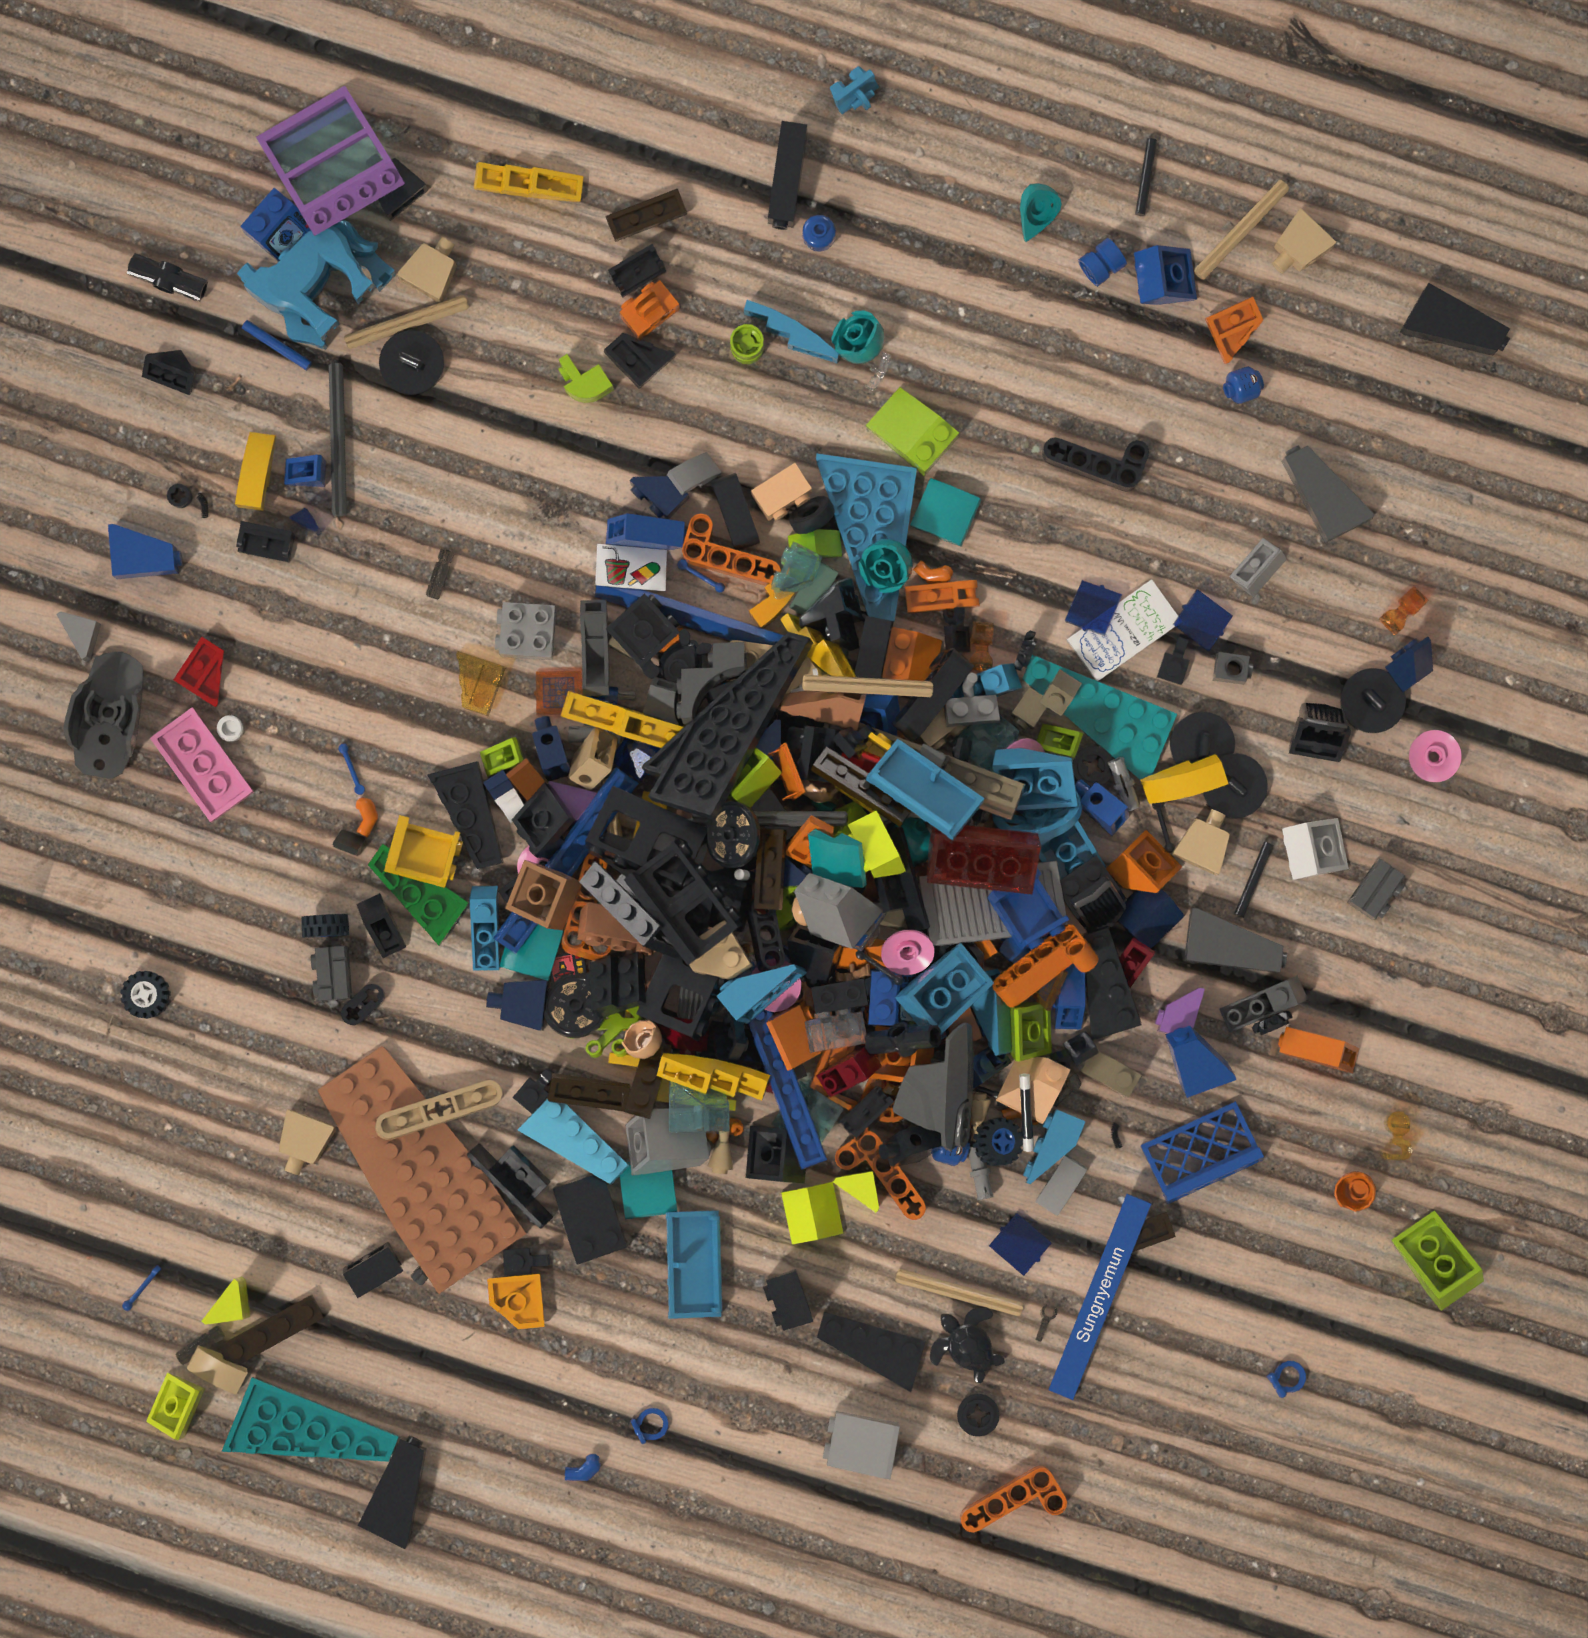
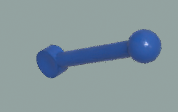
[677,559,725,593]
[338,743,365,795]
[122,1265,162,1311]

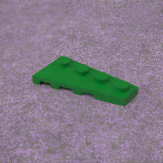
[368,844,469,946]

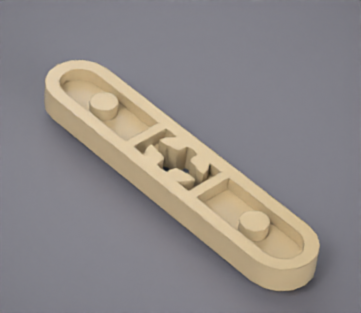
[375,1080,502,1140]

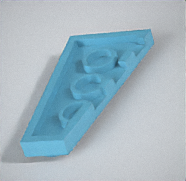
[518,1099,629,1184]

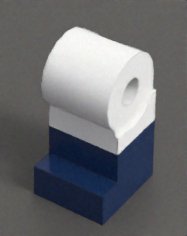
[483,770,524,823]

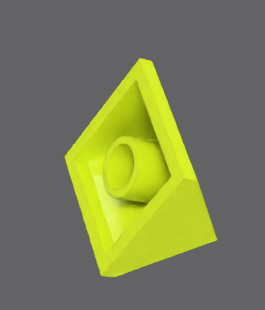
[832,1171,879,1213]
[781,1182,843,1244]
[201,1276,250,1325]
[146,1373,205,1440]

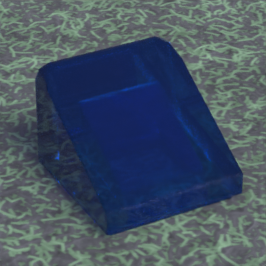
[289,508,322,536]

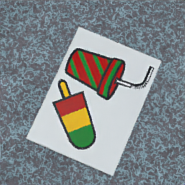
[595,544,667,591]

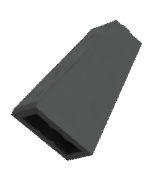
[1282,445,1374,544]
[1184,908,1287,973]

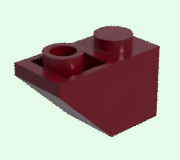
[816,1045,882,1098]

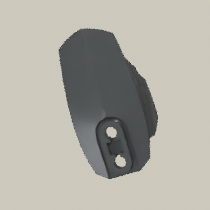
[63,652,143,779]
[893,1023,974,1151]

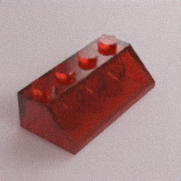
[927,825,1041,894]

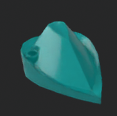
[1020,183,1062,242]

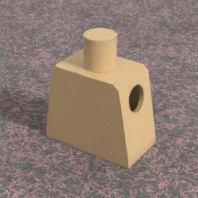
[1272,209,1336,274]
[397,237,457,303]
[567,727,618,790]
[1171,809,1230,876]
[279,1110,337,1175]

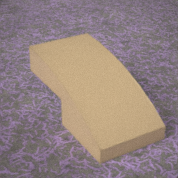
[187,1345,248,1395]

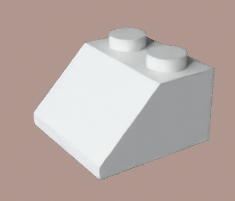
[1282,818,1349,880]

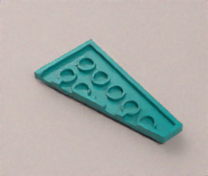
[1022,655,1177,780]
[221,1377,400,1462]

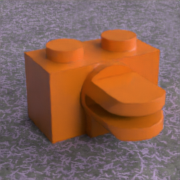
[619,280,680,341]

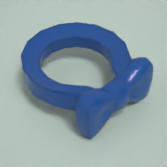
[1266,1361,1306,1398]
[630,1408,668,1444]

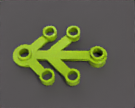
[567,1006,656,1058]

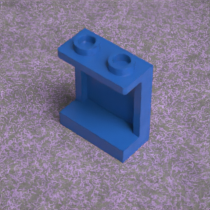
[987,866,1070,951]

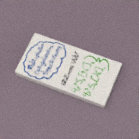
[1067,579,1182,681]

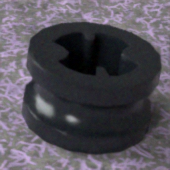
[167,484,193,508]

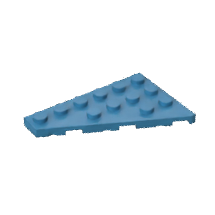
[816,454,917,622]

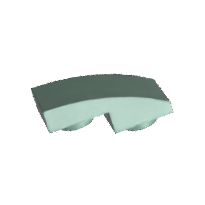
[789,559,839,615]

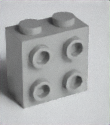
[495,602,556,660]

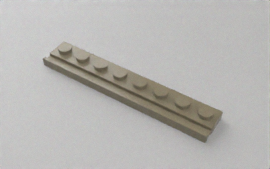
[823,722,1026,820]

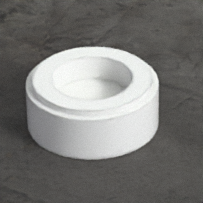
[217,715,244,742]

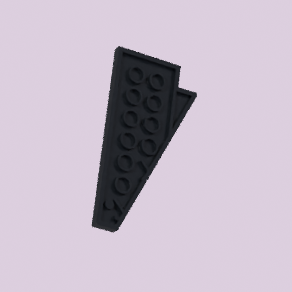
[642,632,813,820]

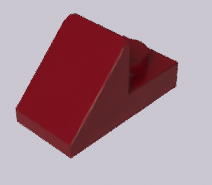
[1120,938,1155,988]

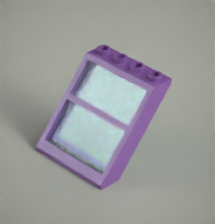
[256,85,405,236]

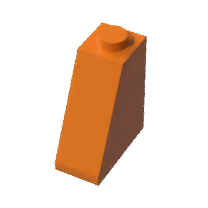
[1278,1027,1359,1074]

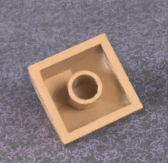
[996,1057,1070,1124]

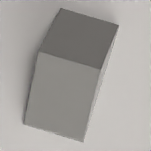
[56,612,101,662]

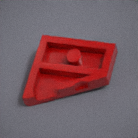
[173,637,224,708]

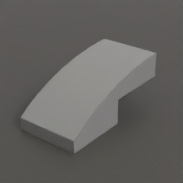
[667,452,722,495]
[1035,1155,1088,1216]

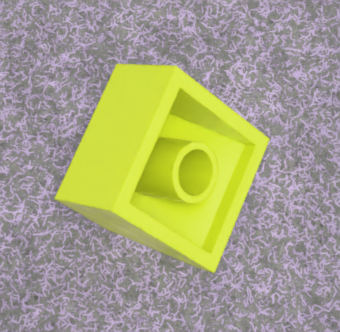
[847,811,906,878]

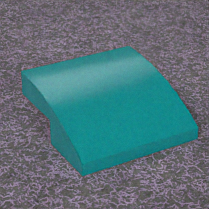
[910,478,982,547]
[808,829,867,887]
[499,924,564,981]
[620,1162,678,1220]

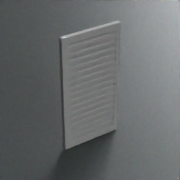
[918,861,1068,946]

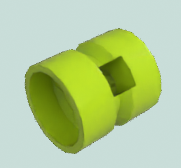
[730,324,764,364]

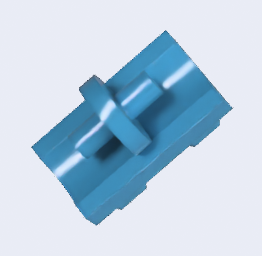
[830,66,879,114]

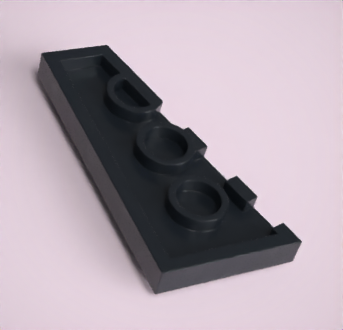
[427,761,504,869]
[1083,925,1142,1041]
[817,1312,926,1392]

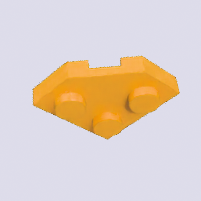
[487,1273,545,1329]

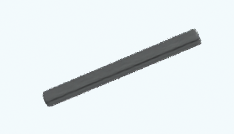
[329,363,347,517]
[692,811,848,827]

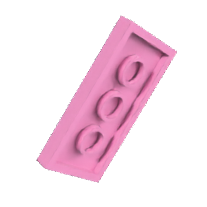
[150,707,254,823]

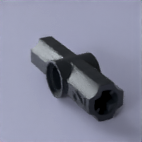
[127,253,208,302]
[865,1022,942,1057]

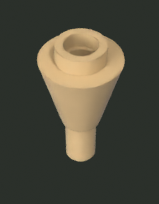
[971,1092,992,1141]
[707,1124,733,1174]

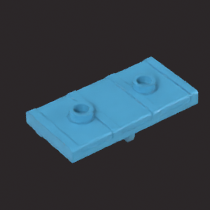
[866,739,984,840]
[666,1210,722,1319]

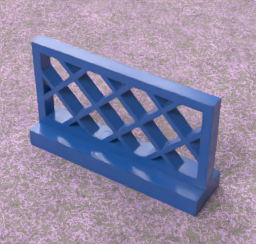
[1140,1101,1264,1204]

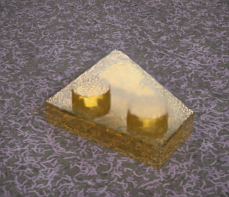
[456,651,506,717]

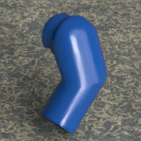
[565,1454,601,1481]

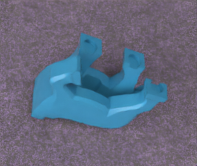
[237,219,396,350]

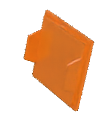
[767,743,805,801]

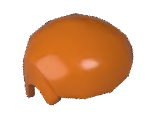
[1334,1171,1376,1212]

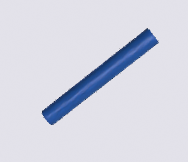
[242,320,312,371]

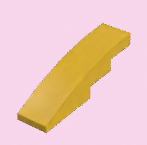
[474,162,584,202]
[780,613,856,677]
[657,1053,770,1101]

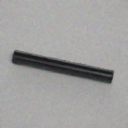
[1135,138,1157,216]
[1234,842,1274,918]

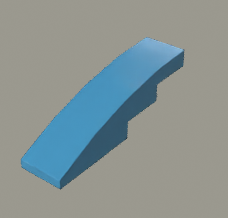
[744,300,839,363]

